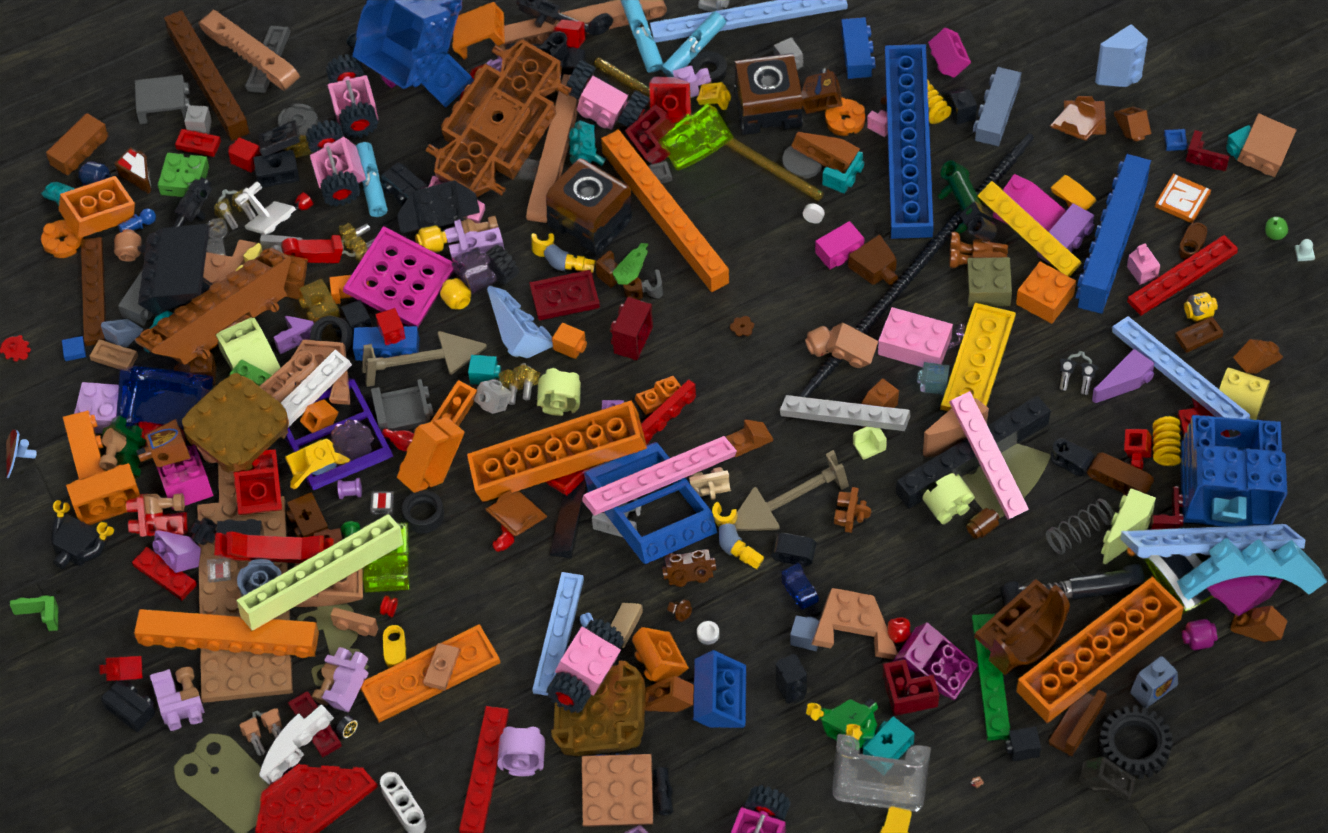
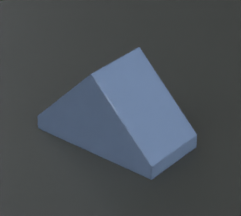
[101,319,143,348]

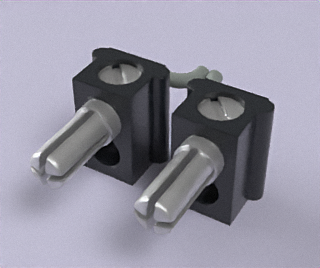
[1059,351,1099,395]

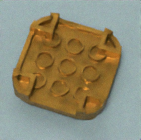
[182,373,289,473]
[551,661,645,756]

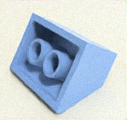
[1095,24,1148,87]

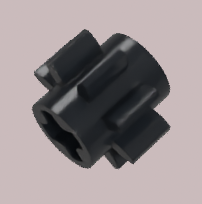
[190,518,217,545]

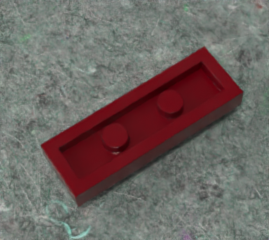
[288,691,342,758]

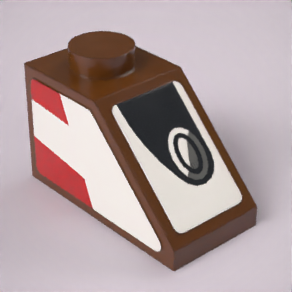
[115,147,151,194]

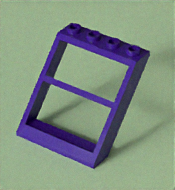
[285,378,393,490]

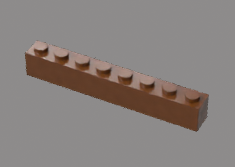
[164,10,250,141]

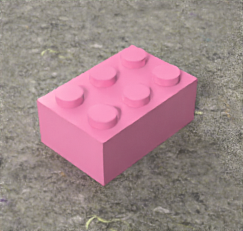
[878,307,953,371]

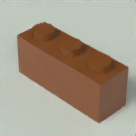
[46,113,108,176]

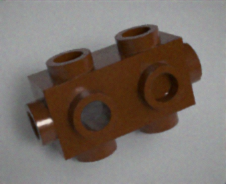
[662,549,717,587]

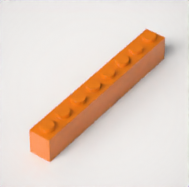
[134,609,319,658]

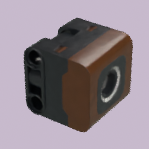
[734,53,803,135]
[546,158,632,255]

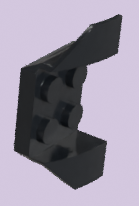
[397,180,480,234]

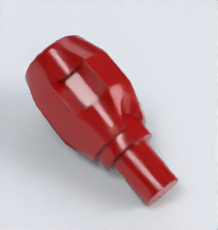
[382,428,414,452]

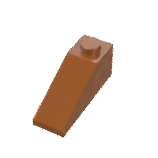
[791,132,860,174]

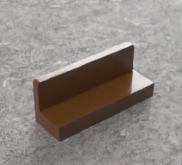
[1049,690,1107,756]

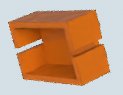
[397,417,465,493]

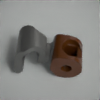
[623,270,663,300]

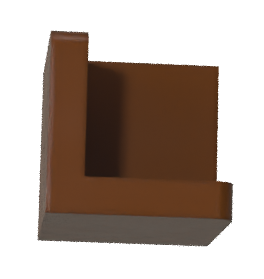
[596,250,618,288]

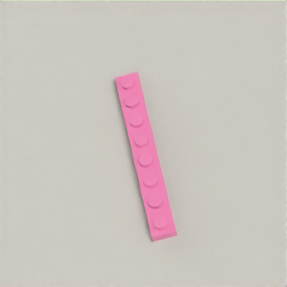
[582,436,737,516]

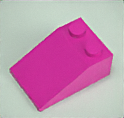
[993,174,1066,232]

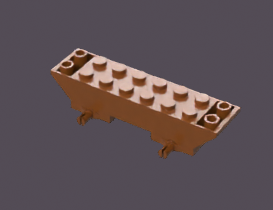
[135,247,291,365]

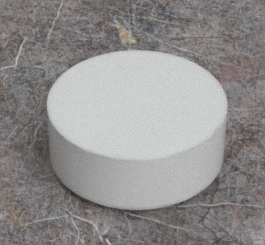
[803,204,825,223]
[697,621,719,645]

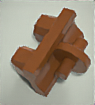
[834,487,871,533]

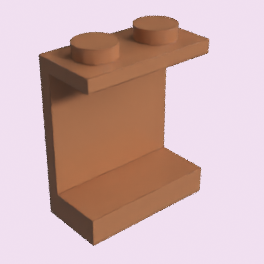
[1237,114,1296,177]

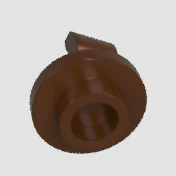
[667,599,692,622]

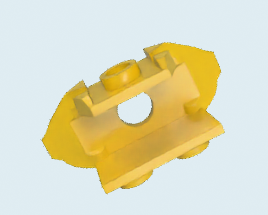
[285,439,350,489]

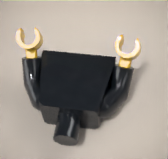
[51,500,114,569]

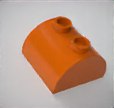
[632,627,688,682]

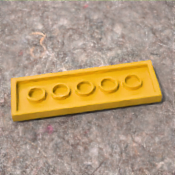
[941,303,1016,411]

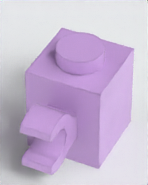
[673,66,711,98]

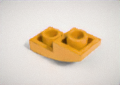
[1051,175,1096,210]

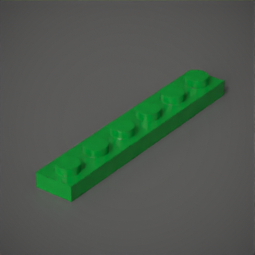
[972,614,1010,741]

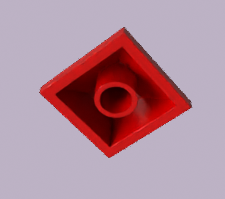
[649,77,691,123]

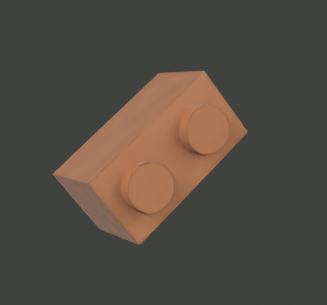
[825,323,878,368]

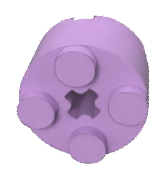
[498,727,545,776]

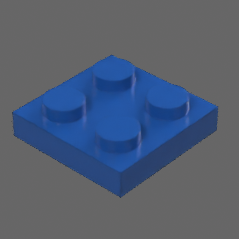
[421,54,474,108]

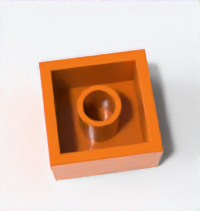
[1016,262,1076,324]

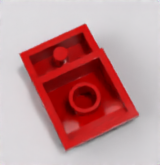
[234,449,282,515]

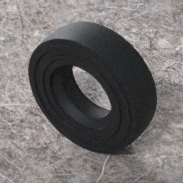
[691,51,727,84]

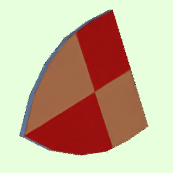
[6,430,36,478]

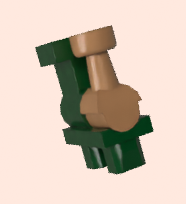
[99,416,146,479]

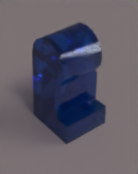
[782,563,819,609]

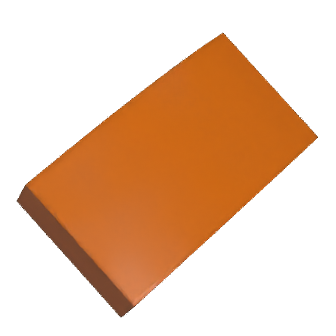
[635,376,681,415]

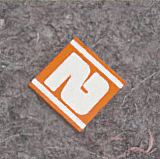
[1155,174,1211,223]

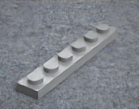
[780,395,910,431]

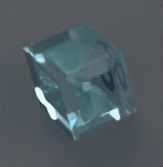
[917,362,950,395]

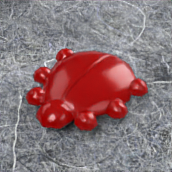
[0,335,31,362]

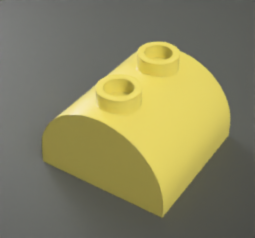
[1219,367,1270,420]

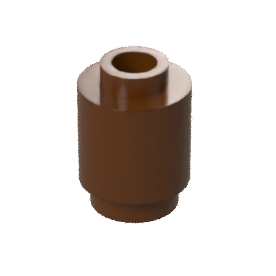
[966,508,1000,539]

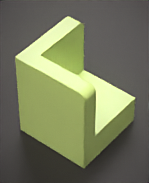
[853,427,887,460]

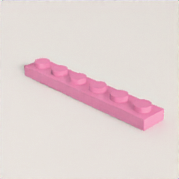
[949,392,1029,520]

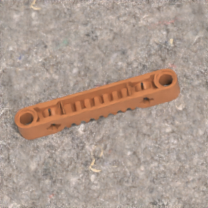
[198,10,300,91]
[197,350,319,463]

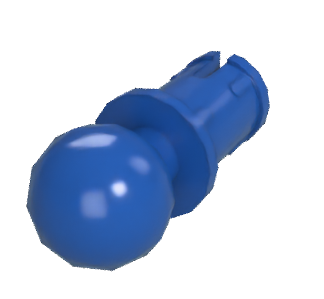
[118,209,156,232]

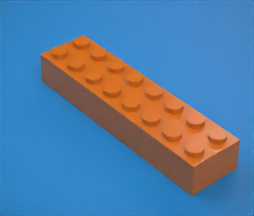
[467,400,647,502]
[1017,577,1184,723]

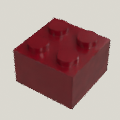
[610,297,653,361]

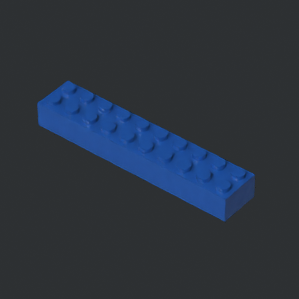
[885,44,933,239]

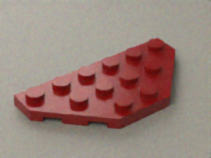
[256,764,378,833]

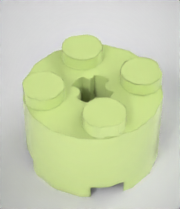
[537,368,581,416]
[923,473,975,524]

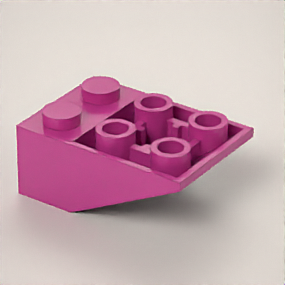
[157,445,213,510]

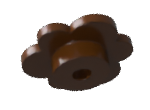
[730,316,754,337]

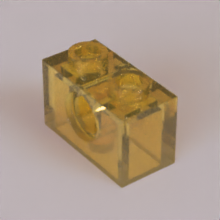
[298,279,341,327]

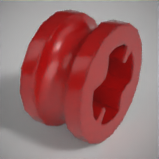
[380,595,398,617]

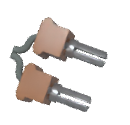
[240,709,282,755]

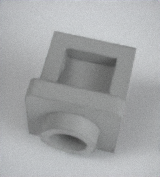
[698,0,729,12]

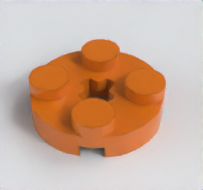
[825,97,865,136]
[41,220,84,258]

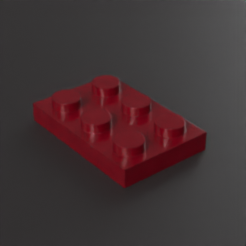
[529,270,600,321]

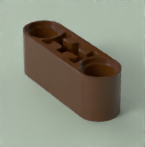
[1087,452,1154,495]

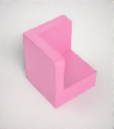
[868,110,887,137]

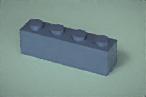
[973,67,1021,146]

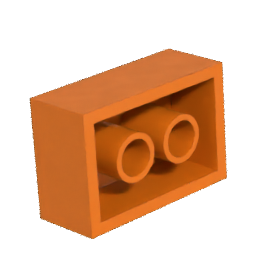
[59,176,135,239]
[66,463,140,525]

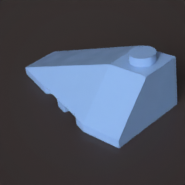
[487,286,553,358]

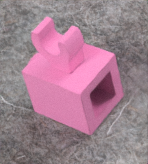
[1127,244,1160,285]

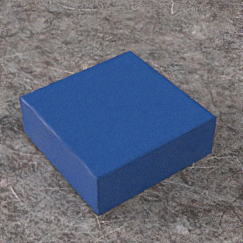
[1164,129,1187,151]
[62,336,86,361]

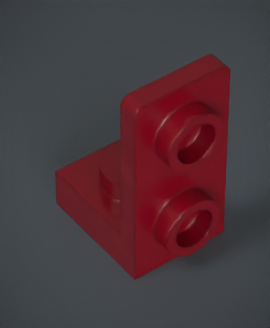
[1186,130,1229,171]
[1151,486,1183,530]

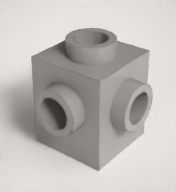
[474,379,512,414]

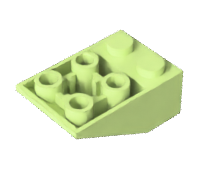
[216,317,281,375]
[1101,489,1156,564]

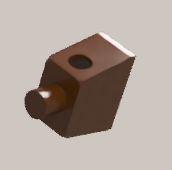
[848,235,898,285]

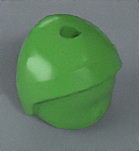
[1265,217,1288,240]

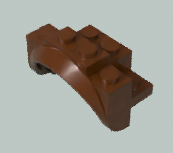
[974,579,1070,675]

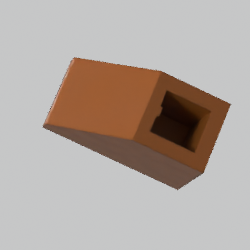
[1233,339,1283,374]
[1230,606,1287,642]

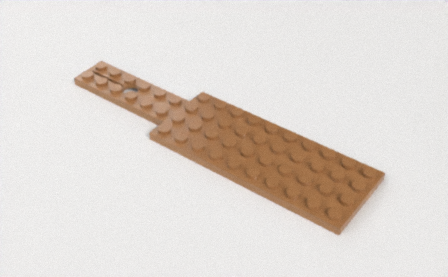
[197,464,293,703]

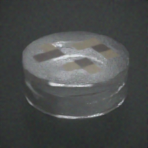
[208,218,228,239]

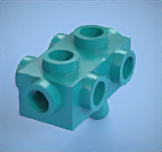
[569,121,606,166]

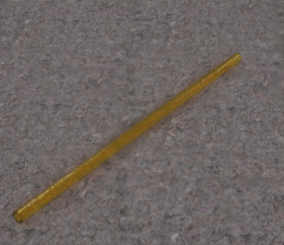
[594,57,824,201]

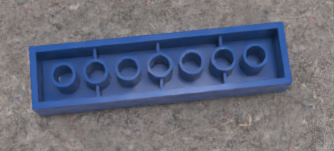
[1076,154,1151,314]

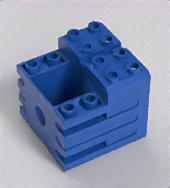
[352,0,463,89]
[1180,415,1287,527]

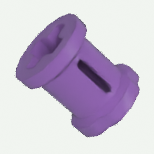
[338,478,362,499]

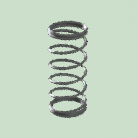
[1046,498,1115,555]

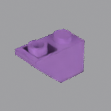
[153,530,201,573]

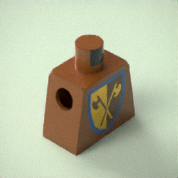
[136,420,191,467]

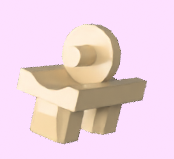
[689,467,731,500]

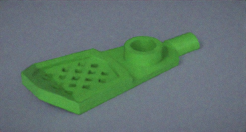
[613,243,648,285]

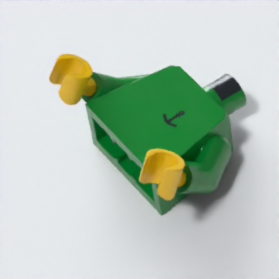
[806,699,878,751]

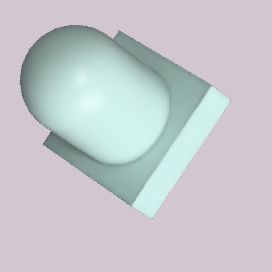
[1295,239,1315,261]

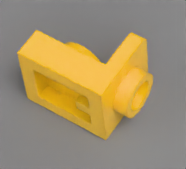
[697,82,731,110]

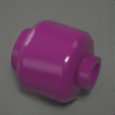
[1182,619,1217,650]

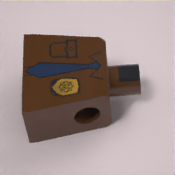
[801,68,843,114]

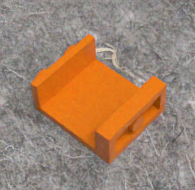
[452,2,505,59]

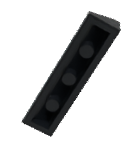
[550,479,587,558]

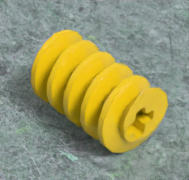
[927,79,951,124]
[1153,416,1181,466]

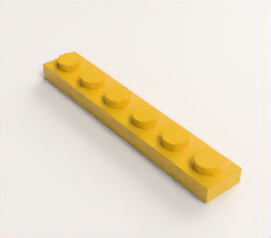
[978,181,1082,277]

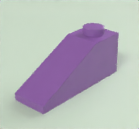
[1092,349,1154,403]

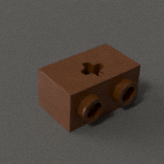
[286,492,328,538]

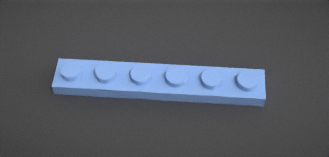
[533,572,584,695]

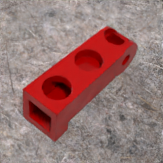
[281,235,343,263]

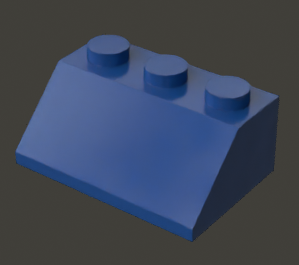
[693,650,746,728]

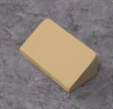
[611,603,643,648]

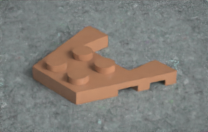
[203,240,257,284]
[285,340,350,405]
[812,588,897,660]

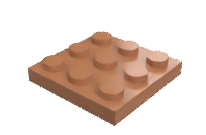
[582,754,653,827]

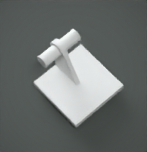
[235,182,296,235]

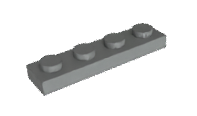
[245,26,291,93]

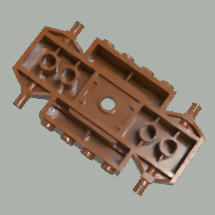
[426,39,571,197]

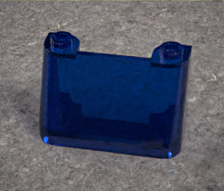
[116,366,213,434]

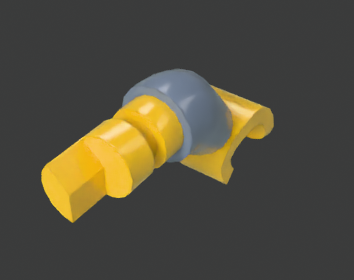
[532,233,595,273]
[712,502,764,569]

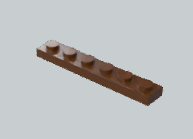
[81,237,106,346]

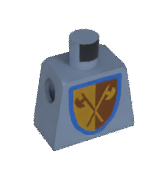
[1130,657,1178,708]

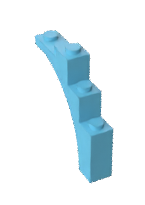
[1177,537,1327,600]

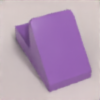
[274,316,314,354]

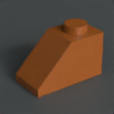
[1114,106,1151,141]
[861,379,899,427]
[645,676,694,712]

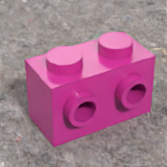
[928,28,971,78]
[815,221,864,269]

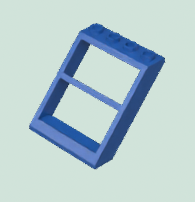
[584,442,717,564]

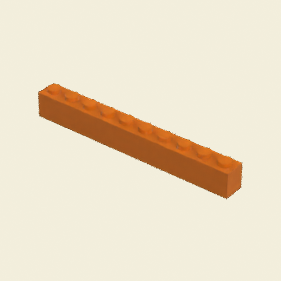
[601,129,729,292]

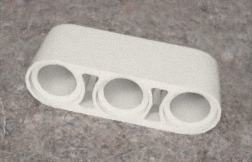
[380,772,426,833]

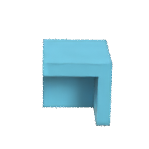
[1212,496,1247,523]

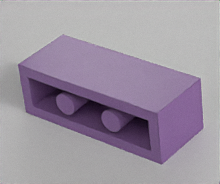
[1037,203,1094,265]

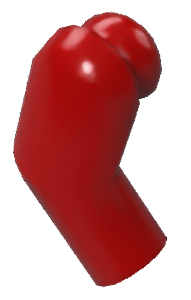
[493,525,514,552]

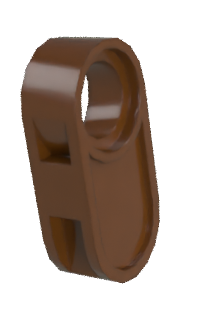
[1179,222,1208,260]

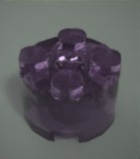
[452,247,497,295]

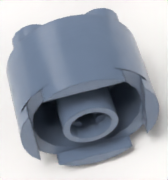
[237,559,282,597]

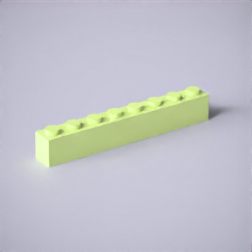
[237,514,403,631]

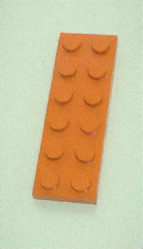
[360,624,500,723]

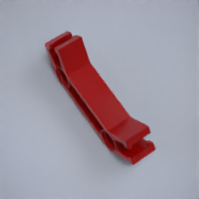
[214,531,334,563]

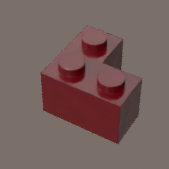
[625,104,676,164]
[883,659,939,716]

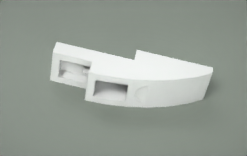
[259,704,333,785]

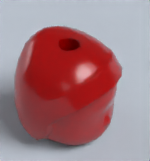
[887,617,911,643]

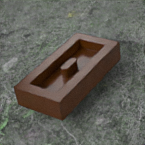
[1175,317,1223,353]

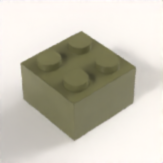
[966,257,1012,307]

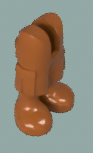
[949,232,1008,268]

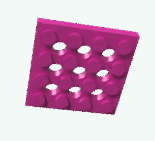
[343,226,456,327]

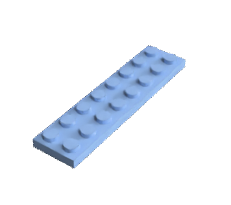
[1120,524,1305,558]

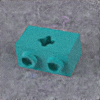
[863,717,914,774]

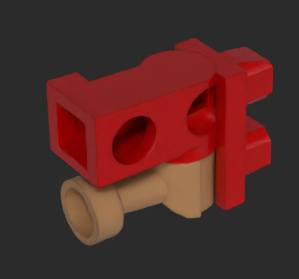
[126,493,188,537]

